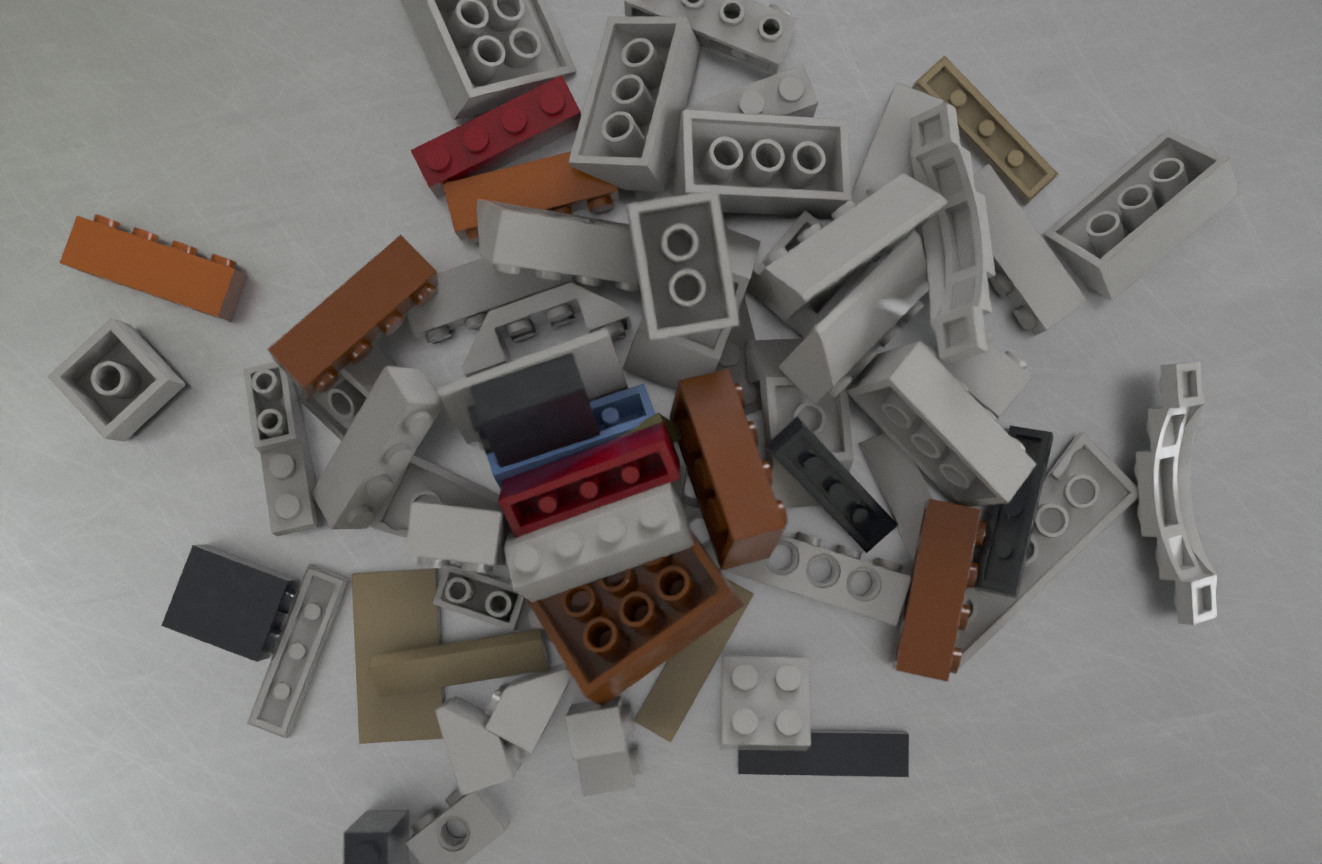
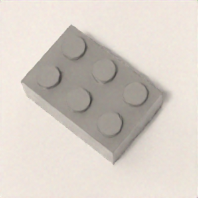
[627,190,740,340]

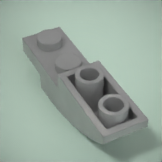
[243,362,318,536]
[433,564,552,642]

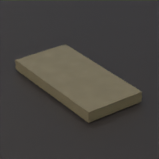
[351,568,445,744]

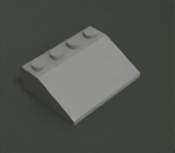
[401,0,577,120]
[436,327,628,450]

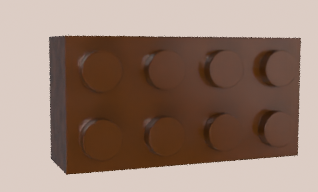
[669,369,788,571]

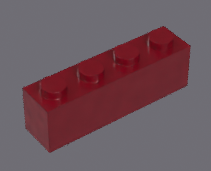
[411,75,581,199]
[498,421,680,538]

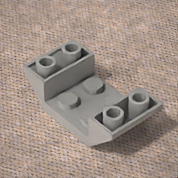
[622,227,761,390]
[462,282,632,377]
[744,338,854,508]

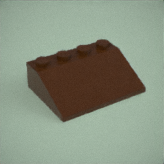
[527,528,744,706]

